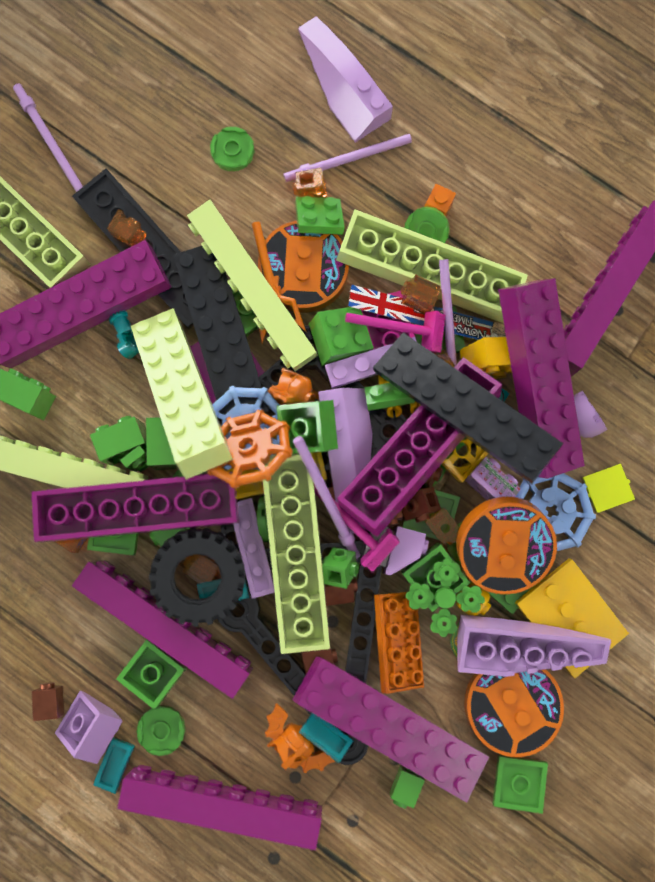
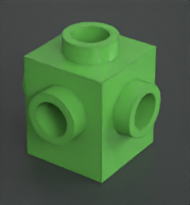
[322,547,359,589]

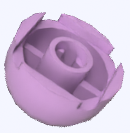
[574,391,608,438]

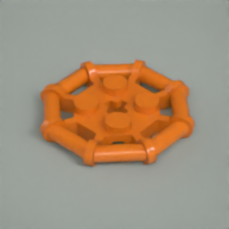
[207,410,293,489]

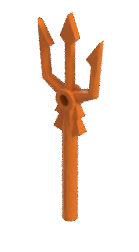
[252,222,306,344]

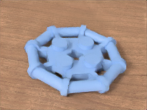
[212,385,280,471]
[516,473,596,551]

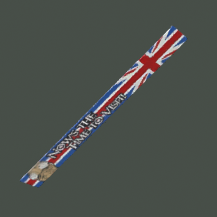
[348,285,506,340]

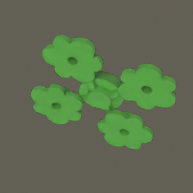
[406,558,485,637]

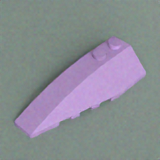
[298,17,393,143]
[318,388,373,534]
[457,615,611,677]

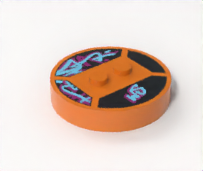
[258,221,349,313]
[456,497,557,594]
[464,669,564,757]

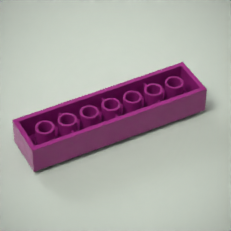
[563,200,655,377]
[0,240,171,368]
[498,278,585,479]
[337,357,502,537]
[31,472,239,543]
[72,560,253,699]
[292,656,489,803]
[117,765,322,850]

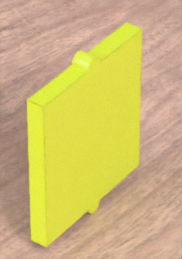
[582,464,635,513]

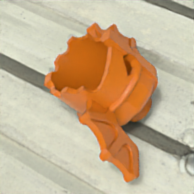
[268,368,319,405]
[265,703,335,773]

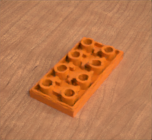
[374,591,424,694]

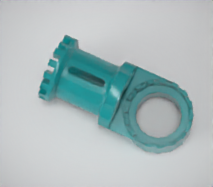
[109,310,139,359]

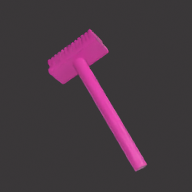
[345,311,446,353]
[314,485,400,572]

